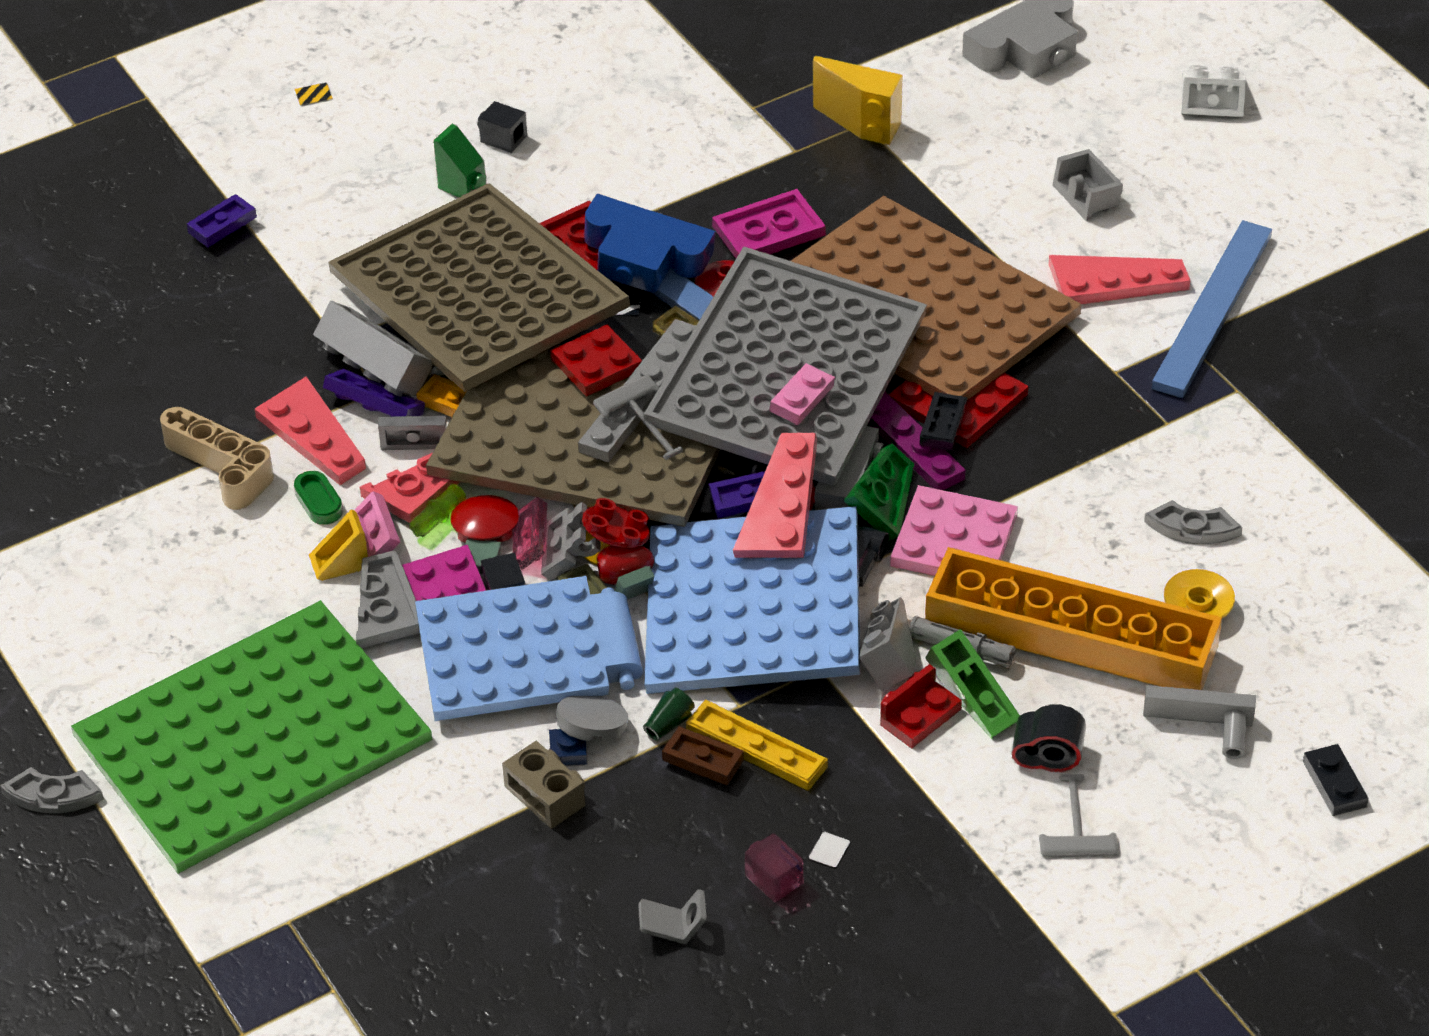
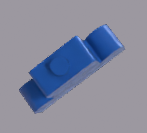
[584,193,715,293]

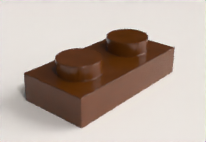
[662,726,744,785]

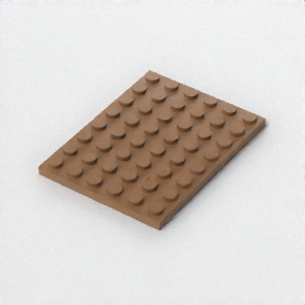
[791,196,1082,401]

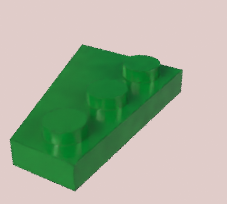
[844,444,914,541]

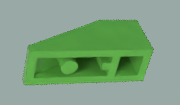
[925,629,1020,739]

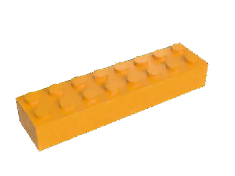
[925,547,1222,690]

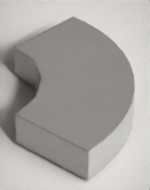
[1144,500,1243,544]
[0,767,104,813]

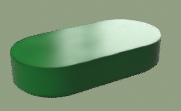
[294,471,343,525]

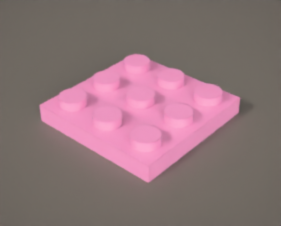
[890,485,1018,576]

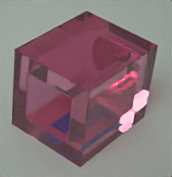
[745,833,803,903]

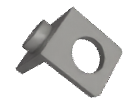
[638,889,706,944]

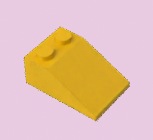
[813,56,903,145]

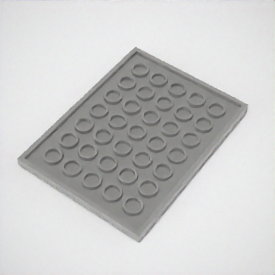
[643,246,927,487]

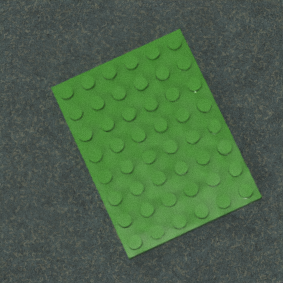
[71,600,432,874]

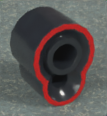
[1011,704,1086,772]

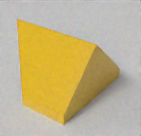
[309,509,368,581]

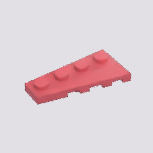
[1049,255,1190,304]
[255,376,366,485]
[733,433,817,558]

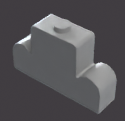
[962,0,1077,78]

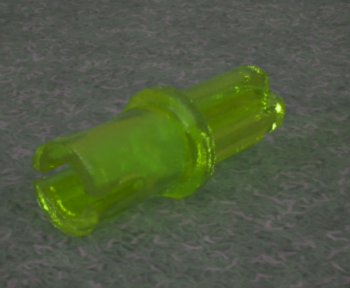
[409,484,466,537]

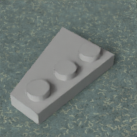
[356,550,420,648]

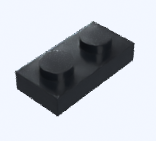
[1303,744,1369,816]

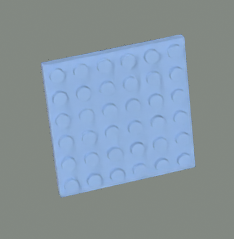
[644,506,860,694]

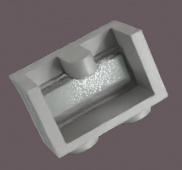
[1052,149,1123,221]

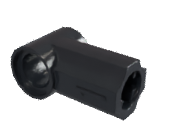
[858,524,889,587]

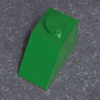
[433,123,487,197]

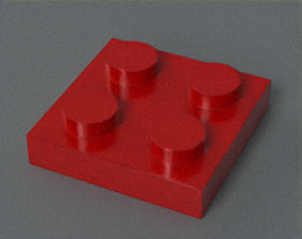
[551,325,642,397]

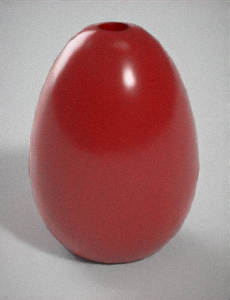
[596,545,654,585]

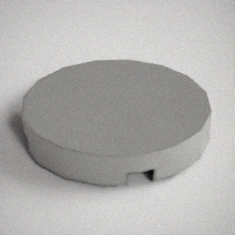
[555,696,628,742]

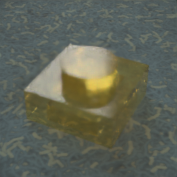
[653,306,699,337]

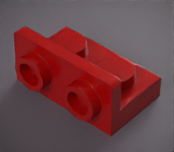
[880,664,962,749]

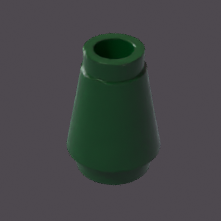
[643,688,695,741]

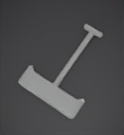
[593,375,683,460]
[1039,774,1118,856]

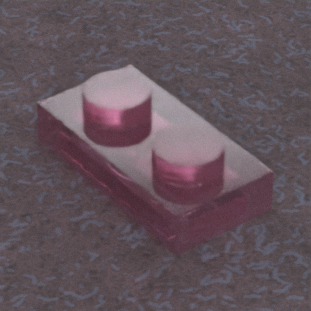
[513,497,547,570]

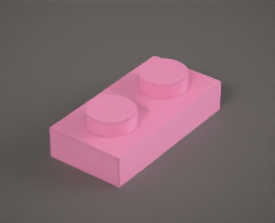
[769,363,835,425]
[354,491,400,557]

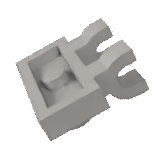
[541,502,601,581]

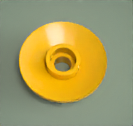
[1164,569,1235,619]

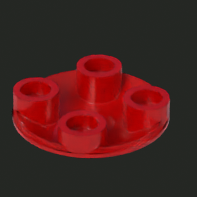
[451,495,519,543]
[582,498,650,548]

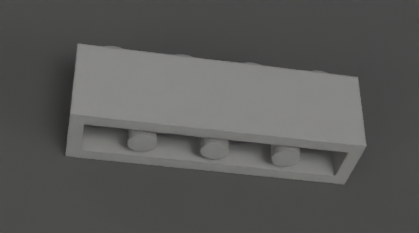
[313,300,434,397]

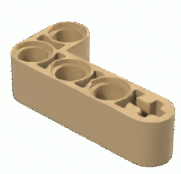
[160,407,274,510]

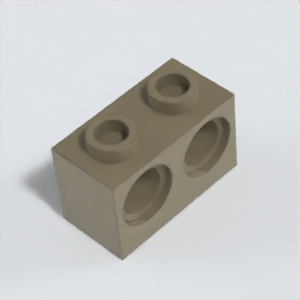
[502,740,585,829]

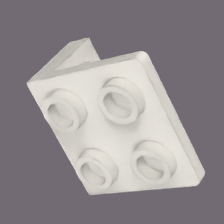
[1181,65,1246,117]

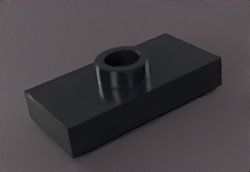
[919,392,967,451]

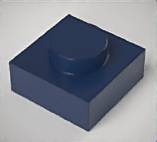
[549,729,587,766]

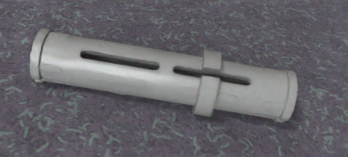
[909,616,1016,668]

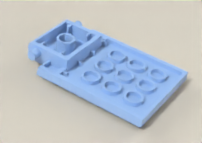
[415,576,643,721]

